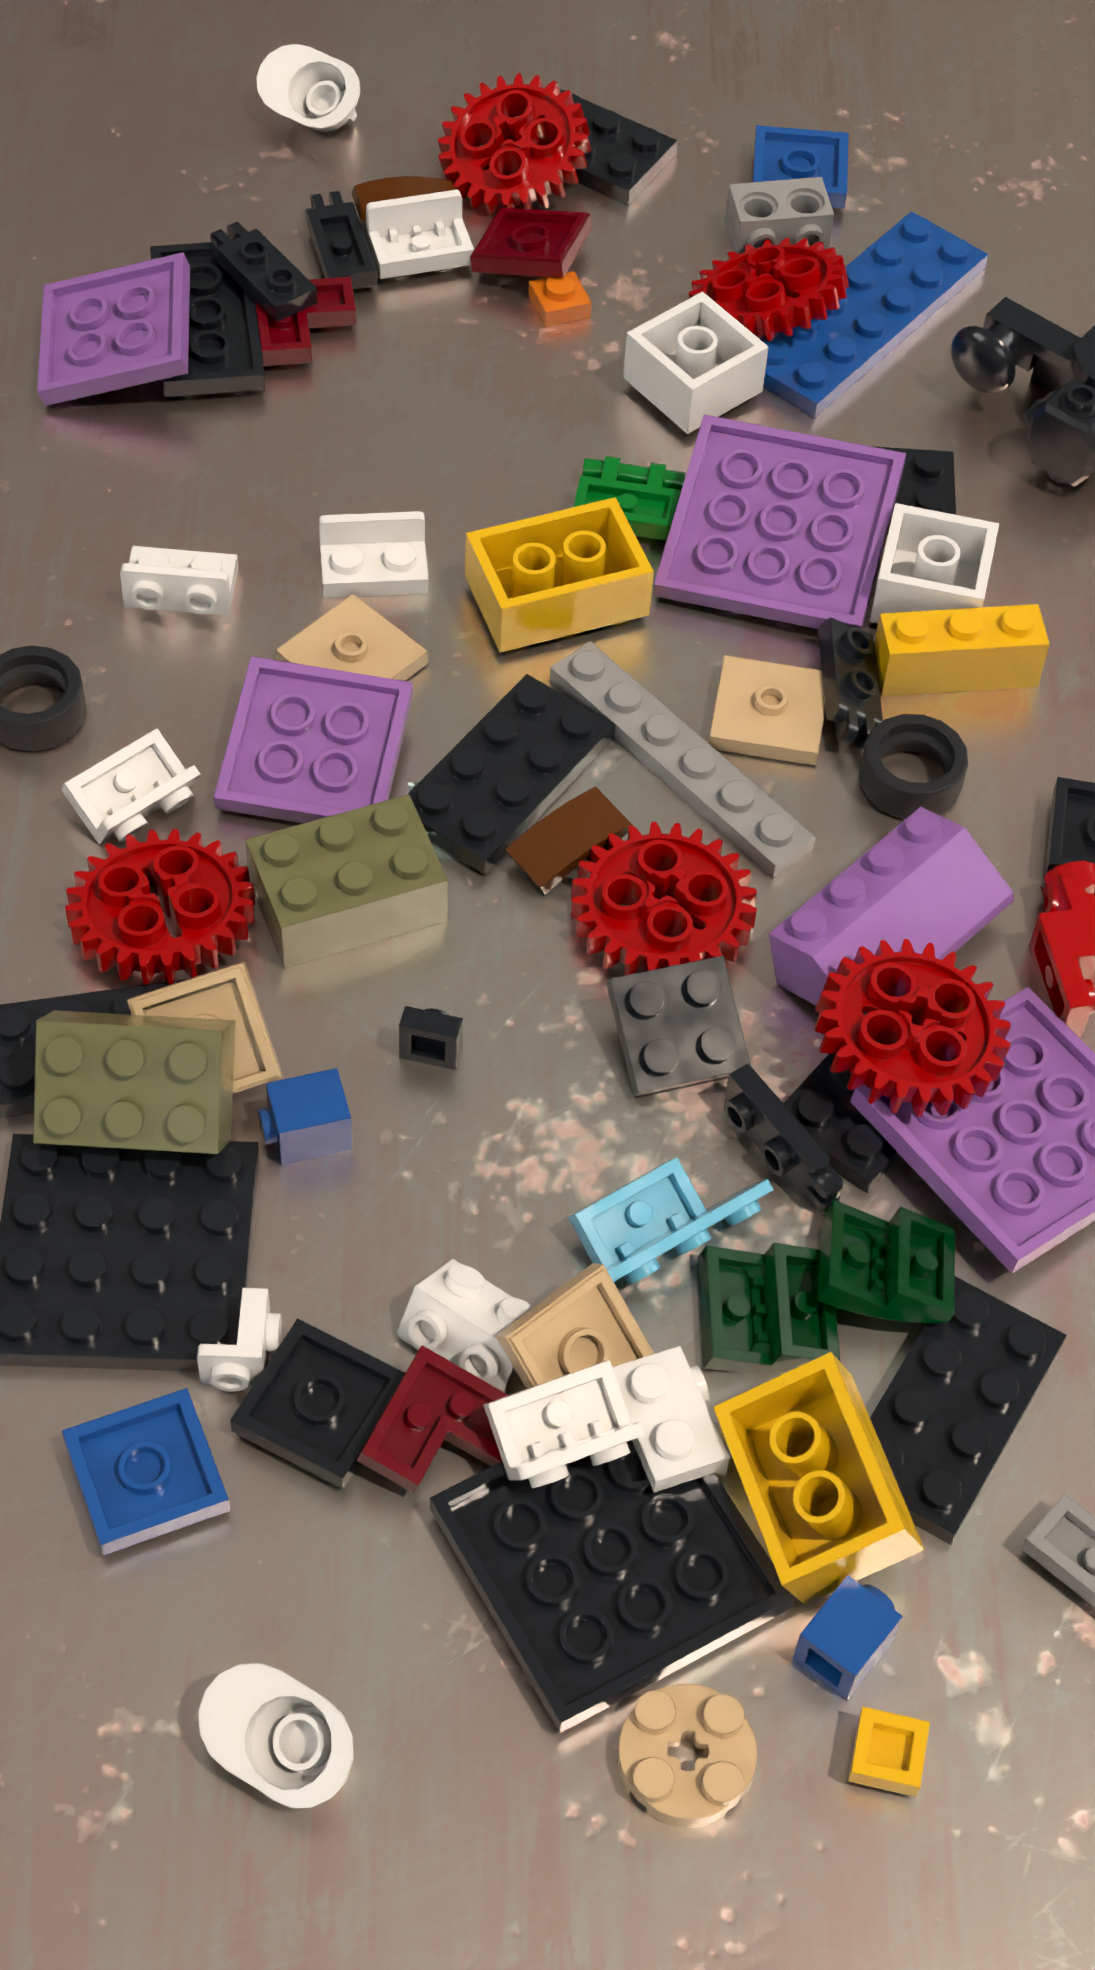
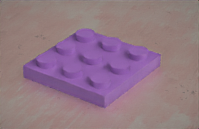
[37,252,190,406]
[213,656,413,823]

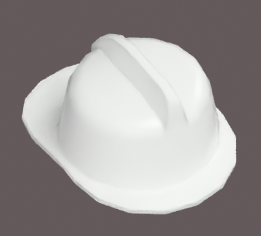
[256,44,360,132]
[198,1663,353,1808]

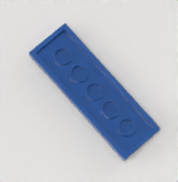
[760,211,989,418]

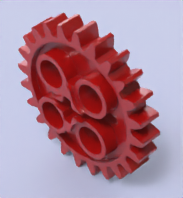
[438,73,591,216]
[689,238,849,341]
[570,822,757,976]
[65,829,256,985]
[814,939,1011,1117]

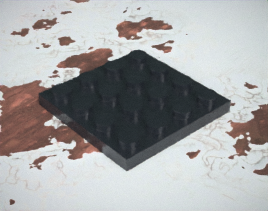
[0,1134,259,1372]
[430,1440,795,1733]

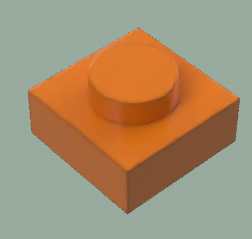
[528,271,592,328]

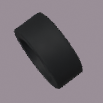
[0,645,86,752]
[859,714,968,819]

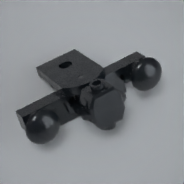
[951,297,1095,487]

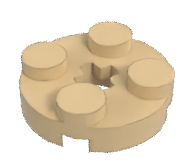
[617,1684,757,1828]

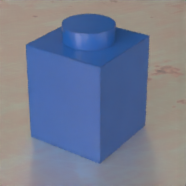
[258,1068,353,1165]
[792,1575,903,1701]

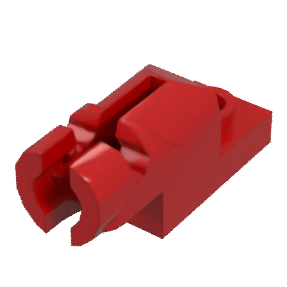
[1029,860,1095,1038]

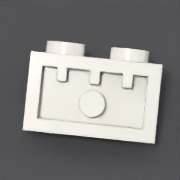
[319,511,429,598]
[120,546,238,616]

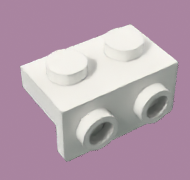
[366,190,474,279]
[61,728,201,845]
[397,1259,533,1393]
[612,1346,732,1493]
[484,1360,644,1488]

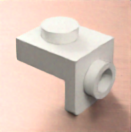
[197,1288,282,1392]

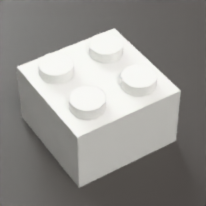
[623,291,769,434]
[870,503,999,623]

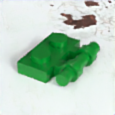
[574,456,686,540]

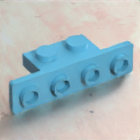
[568,1157,774,1285]

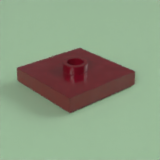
[470,208,592,278]

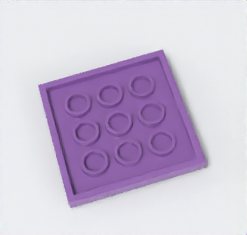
[654,414,906,629]
[850,987,1095,1274]

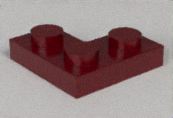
[255,276,356,366]
[357,1345,509,1493]

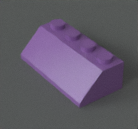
[769,807,1014,1005]

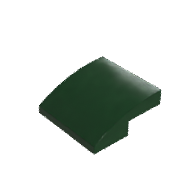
[817,1200,955,1323]
[697,1243,840,1373]

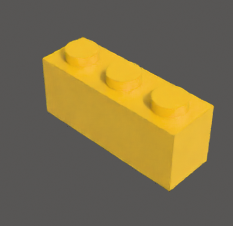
[874,604,1050,697]

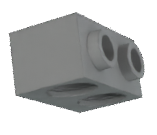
[725,177,834,254]

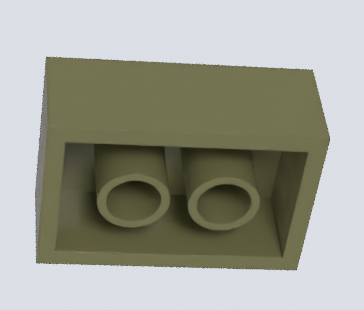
[245,794,448,969]
[33,1010,235,1154]

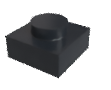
[399,1006,463,1070]

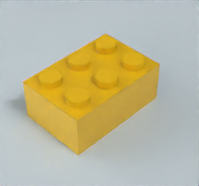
[465,497,654,652]
[713,1352,925,1604]

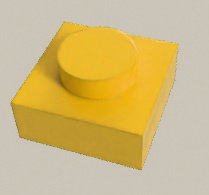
[848,1706,930,1797]

